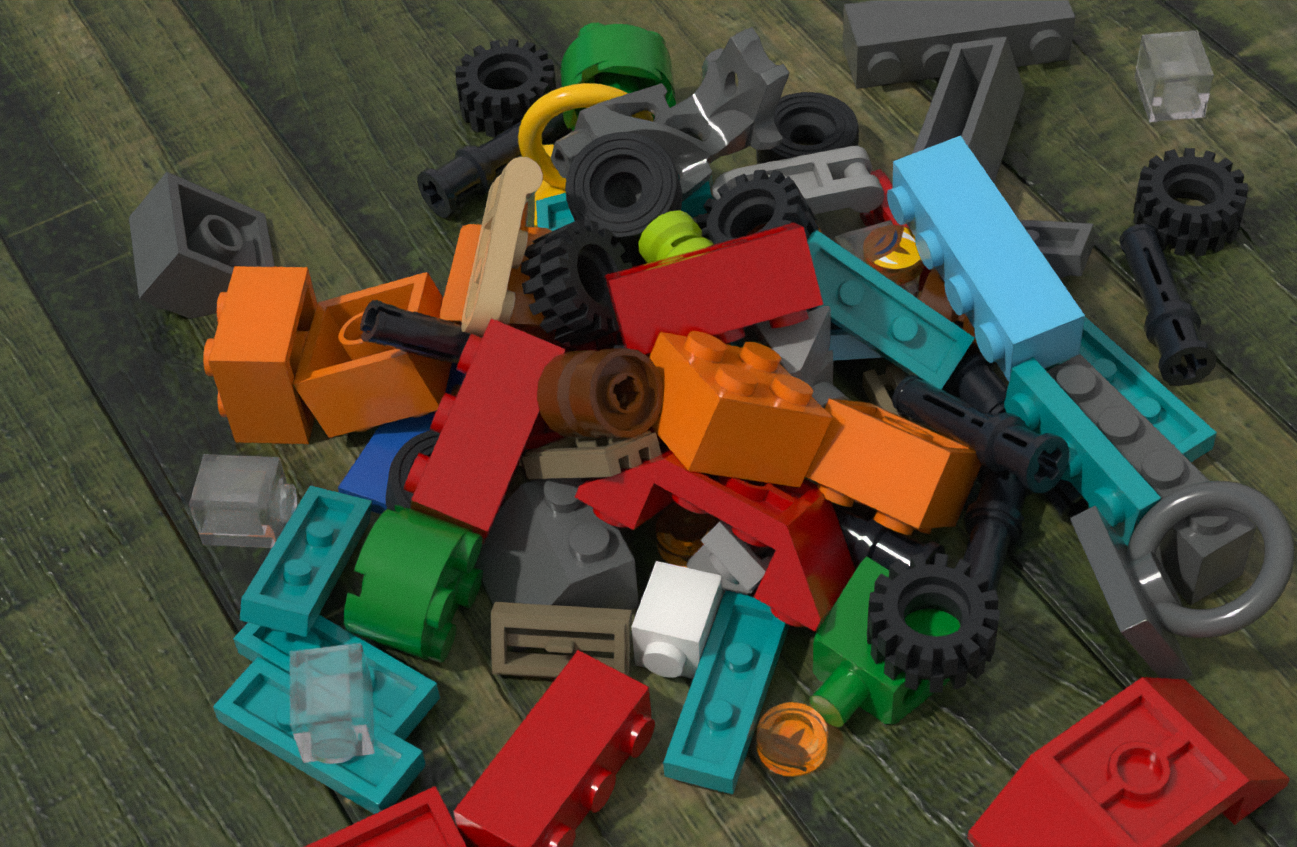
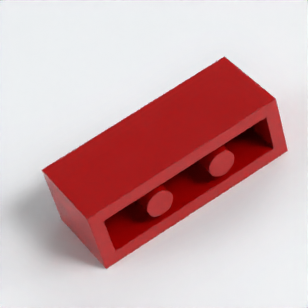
[605,223,824,357]
[403,318,566,544]
[453,650,655,847]

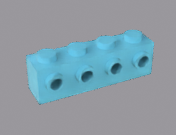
[887,135,1085,381]

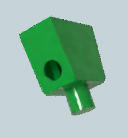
[810,556,960,727]

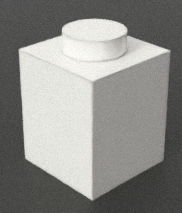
[631,561,723,679]

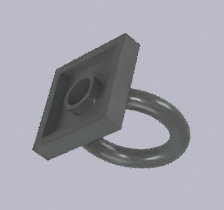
[1070,481,1295,679]

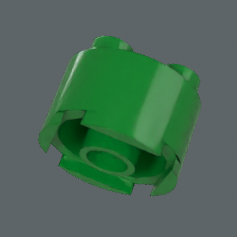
[561,23,676,131]
[344,505,483,663]

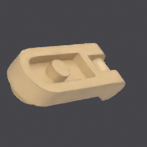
[461,157,543,338]

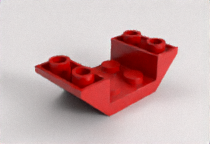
[575,443,856,631]
[967,677,1290,847]

